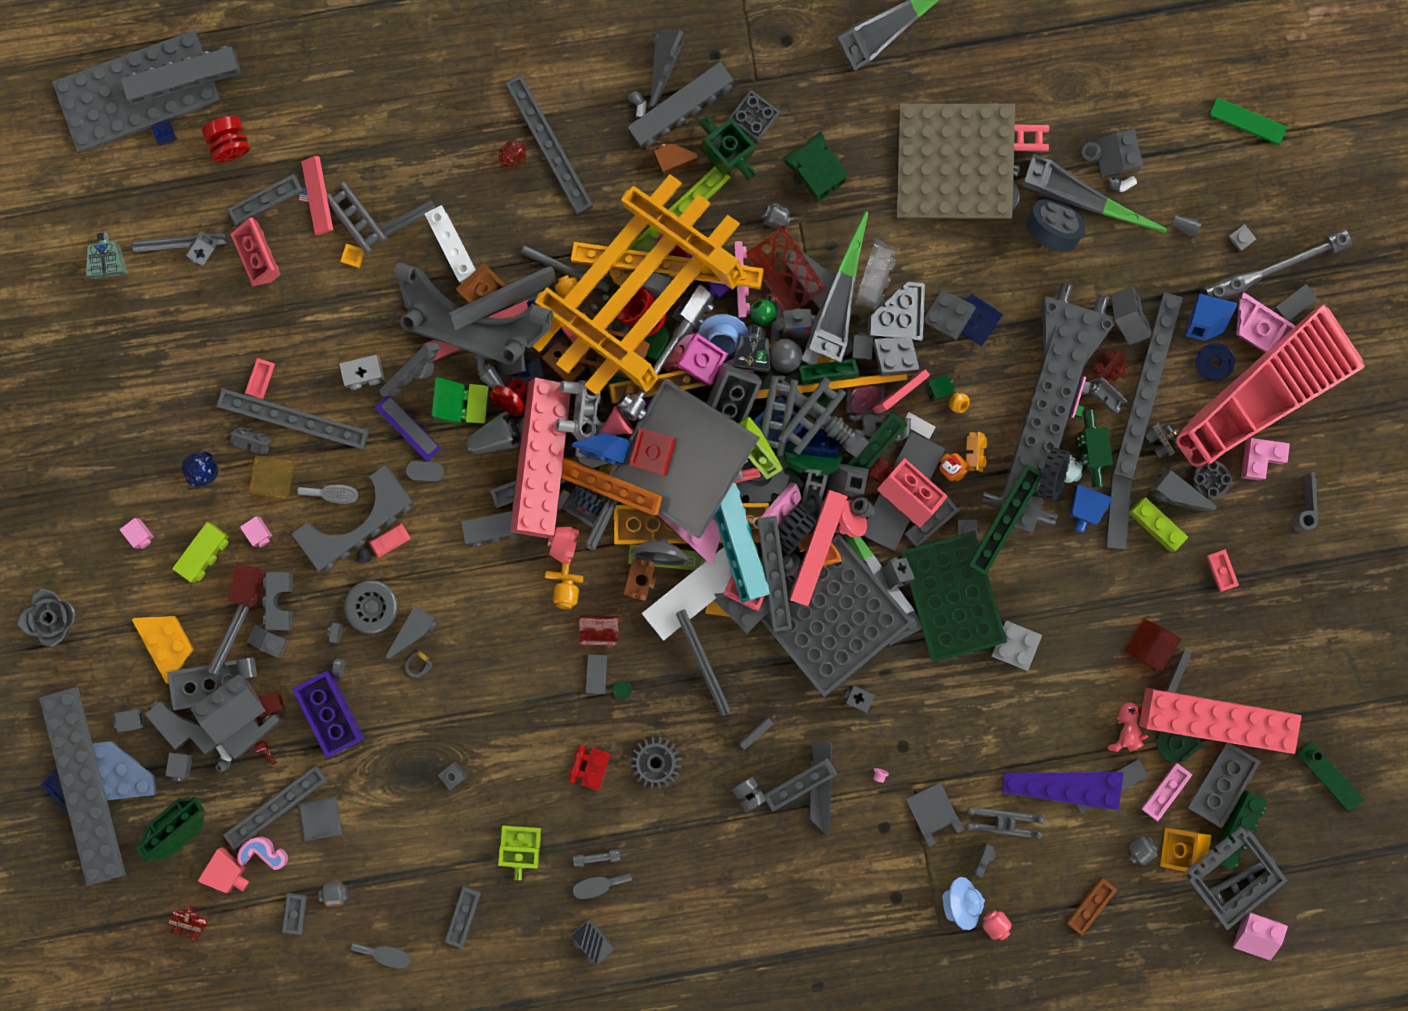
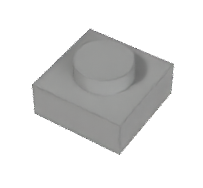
[1228,224,1256,252]

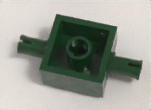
[698,116,757,181]
[1076,410,1113,488]

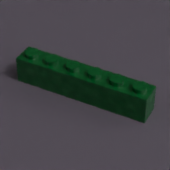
[966,464,1042,576]

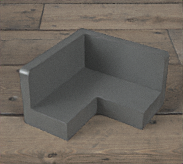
[1112,286,1151,344]

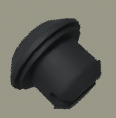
[355,549,372,564]

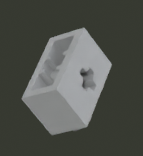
[339,355,385,390]

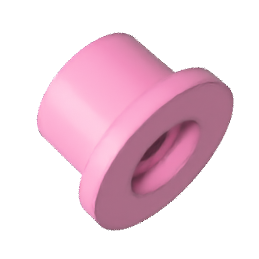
[873,768,889,783]

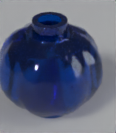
[181,451,218,487]

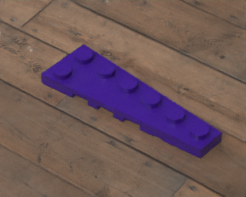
[1002,772,1124,811]

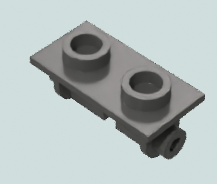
[1089,377,1128,413]
[230,427,273,455]

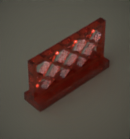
[746,226,826,311]

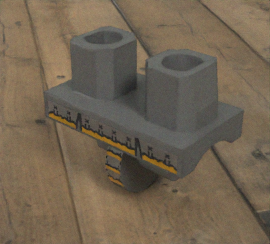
[1145,422,1180,458]

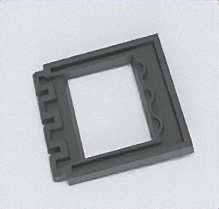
[1186,826,1288,930]

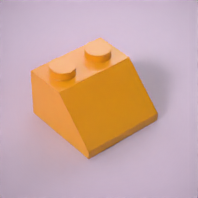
[1160,828,1211,872]

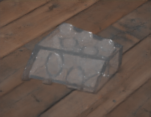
[854,239,896,310]

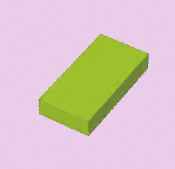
[466,384,489,424]

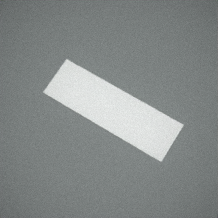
[642,547,733,640]

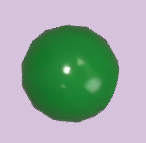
[750,299,776,326]

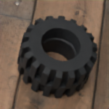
[778,504,818,555]

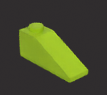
[739,417,783,479]

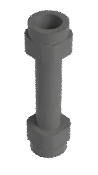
[573,849,621,867]

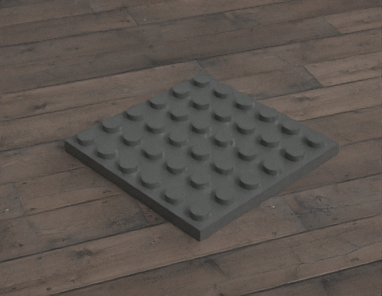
[761,534,914,697]

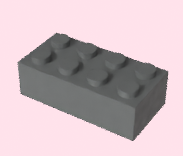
[706,363,762,424]

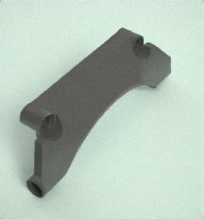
[394,262,553,364]

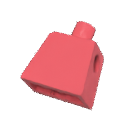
[198,847,249,893]

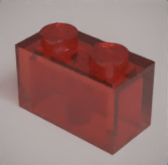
[227,563,265,606]

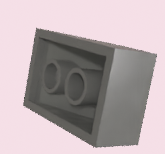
[1149,471,1217,512]

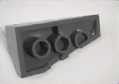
[650,29,684,110]

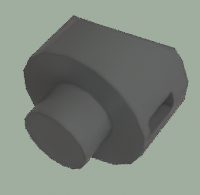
[782,553,802,583]

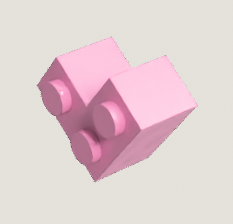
[1241,438,1290,481]

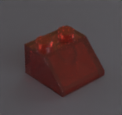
[1124,618,1181,672]

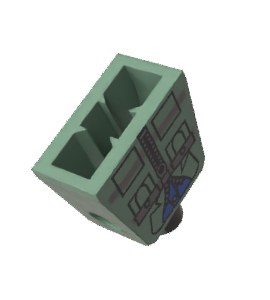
[86,233,128,279]

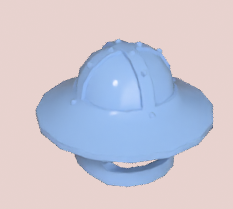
[698,314,749,358]
[943,877,985,930]

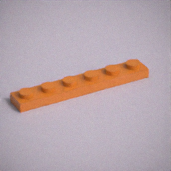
[561,457,663,515]

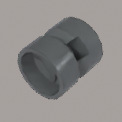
[731,776,766,812]

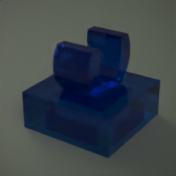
[152,120,177,146]

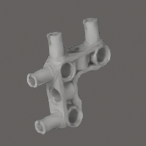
[555,380,631,458]

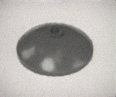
[631,538,689,566]

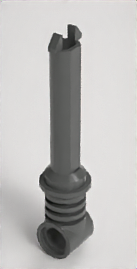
[777,376,869,457]

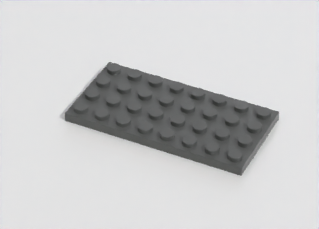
[52,30,221,153]

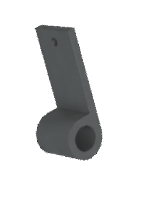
[1291,472,1318,533]

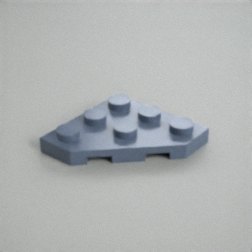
[92,741,156,800]

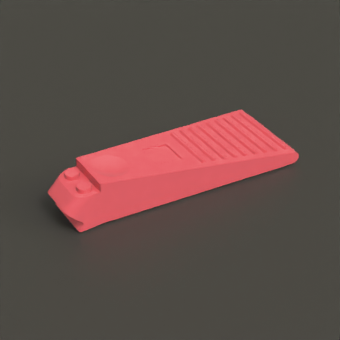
[1176,303,1365,467]

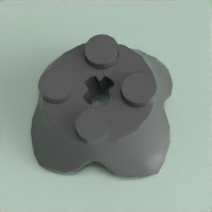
[17,589,76,647]

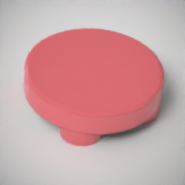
[838,500,867,538]

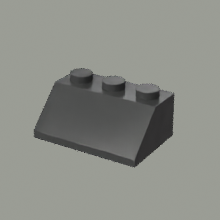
[191,674,266,745]

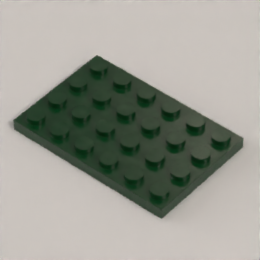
[901,531,1008,663]

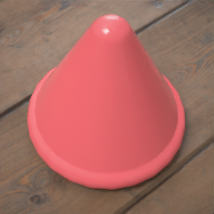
[600,406,633,435]

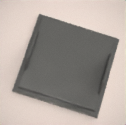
[298,797,343,842]

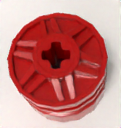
[201,116,251,163]
[616,287,666,337]

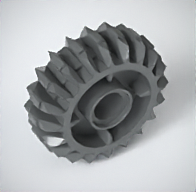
[630,736,682,789]

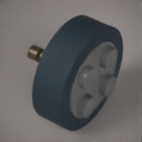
[1025,199,1085,252]

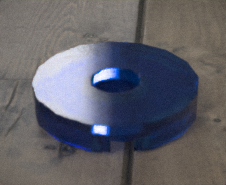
[1196,343,1235,381]

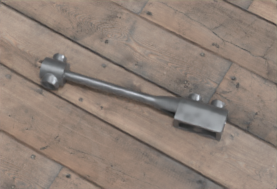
[1200,229,1352,300]
[617,284,714,421]

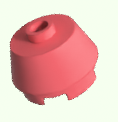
[547,526,579,563]

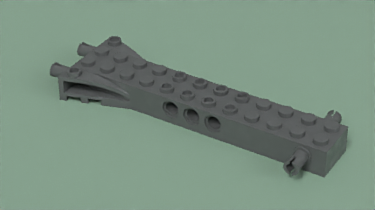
[980,283,1116,533]

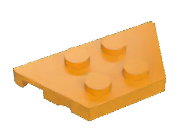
[132,616,194,684]

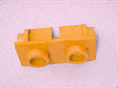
[966,432,987,472]

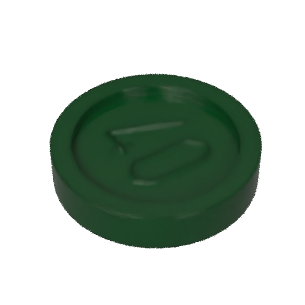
[612,680,632,700]

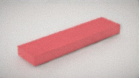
[301,156,333,235]

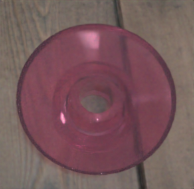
[851,385,881,413]

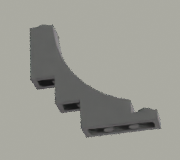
[145,701,283,759]

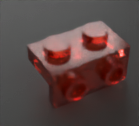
[579,615,619,647]

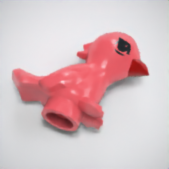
[1108,702,1149,752]

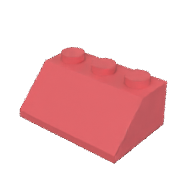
[231,218,280,286]
[877,458,947,528]

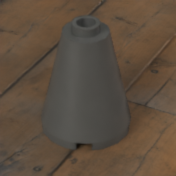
[466,411,521,454]

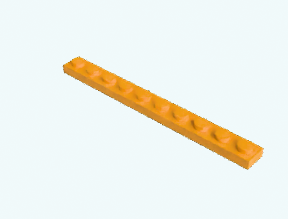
[571,242,763,289]

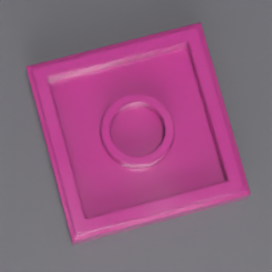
[676,333,728,387]

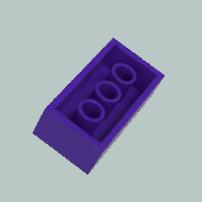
[292,671,365,758]

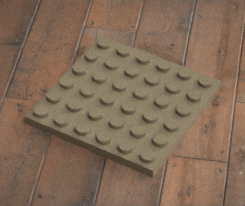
[897,104,1015,219]

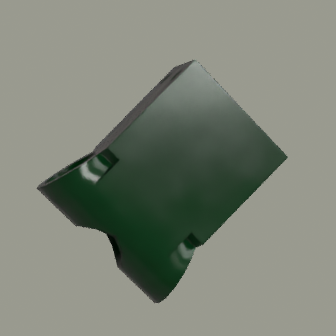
[782,131,849,203]

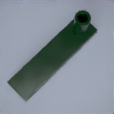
[846,411,908,469]
[1296,741,1364,812]

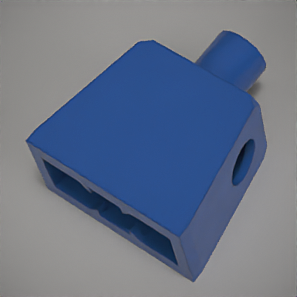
[1069,484,1113,533]

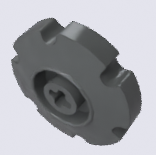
[736,449,789,503]

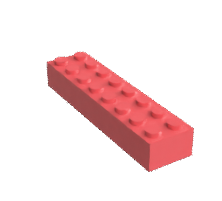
[510,378,571,538]
[1139,688,1301,754]

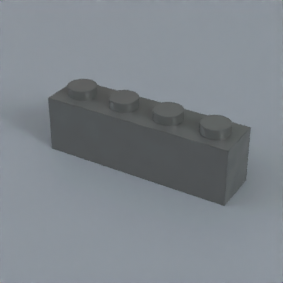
[461,511,531,548]

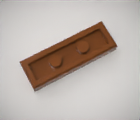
[1066,877,1117,935]

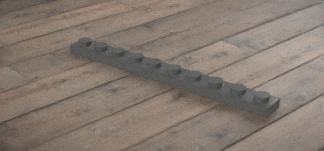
[1113,292,1183,480]

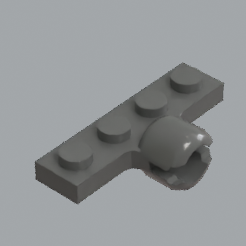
[379,343,441,397]

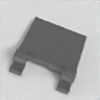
[906,783,964,847]

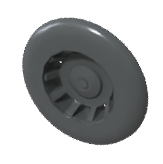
[344,580,398,634]

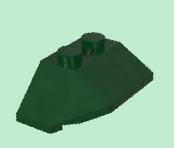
[136,797,206,862]

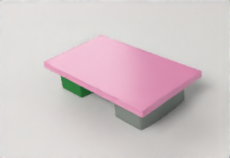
[1068,377,1091,419]

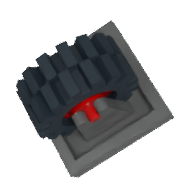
[562,485,607,528]

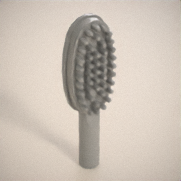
[298,485,358,504]

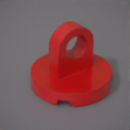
[490,379,527,417]

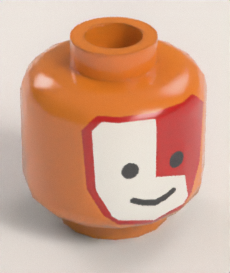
[939,453,968,482]

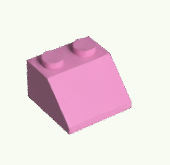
[1233,912,1288,960]

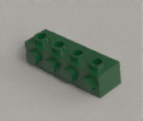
[1213,790,1267,870]

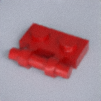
[568,744,611,791]

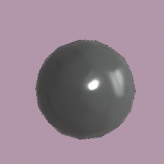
[769,339,802,373]

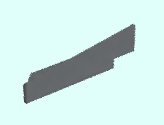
[810,741,832,836]

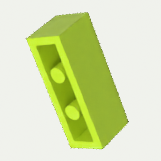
[1129,497,1188,552]
[172,522,230,583]

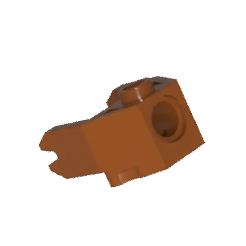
[624,559,656,601]

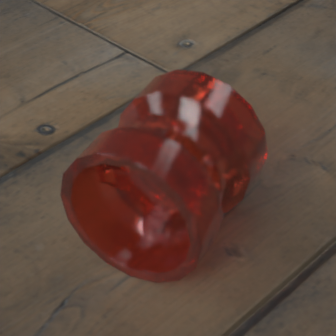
[868,458,893,484]

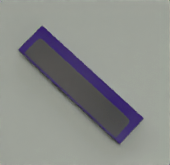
[374,396,442,462]

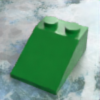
[432,377,469,424]

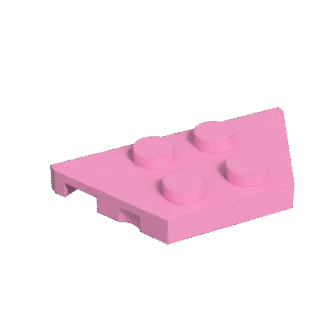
[1236,292,1295,353]
[658,512,721,565]

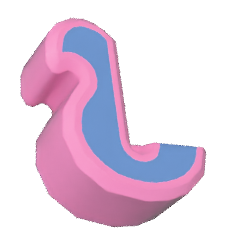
[238,836,288,870]

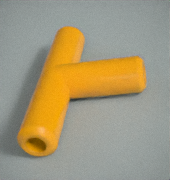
[545,562,583,583]

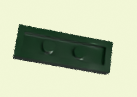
[798,359,859,385]

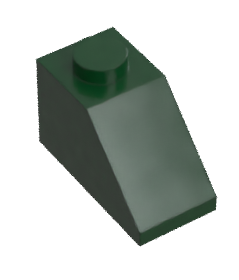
[925,375,956,403]

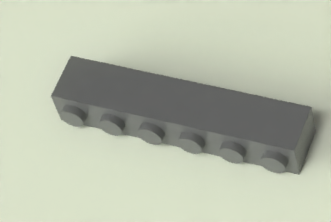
[121,46,241,105]
[627,62,734,150]

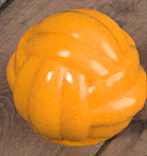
[949,393,970,413]

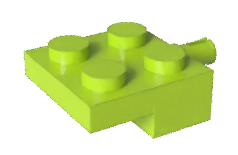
[498,825,541,880]

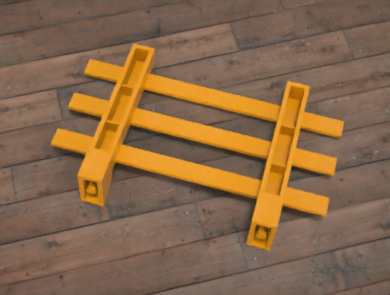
[532,174,745,395]

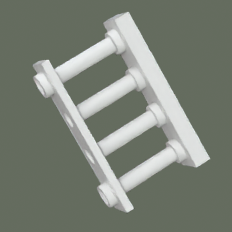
[425,205,476,283]

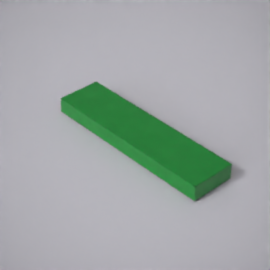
[1209,97,1287,145]

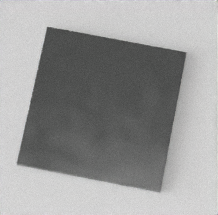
[608,378,760,539]

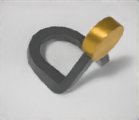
[405,650,433,678]

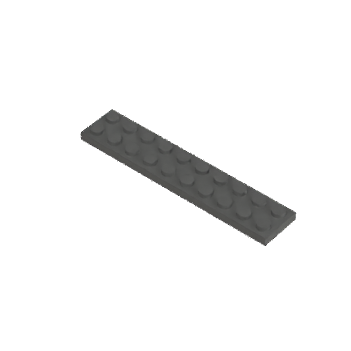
[39,687,126,886]

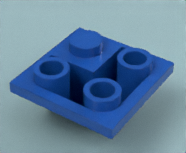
[1186,294,1237,341]
[572,433,631,465]

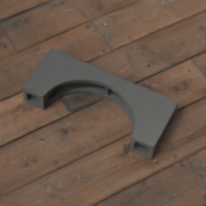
[292,465,415,572]

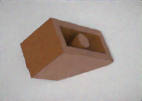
[654,144,698,176]

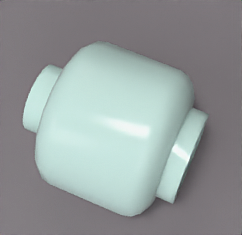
[1064,455,1083,483]

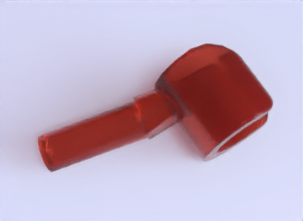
[254,741,277,765]

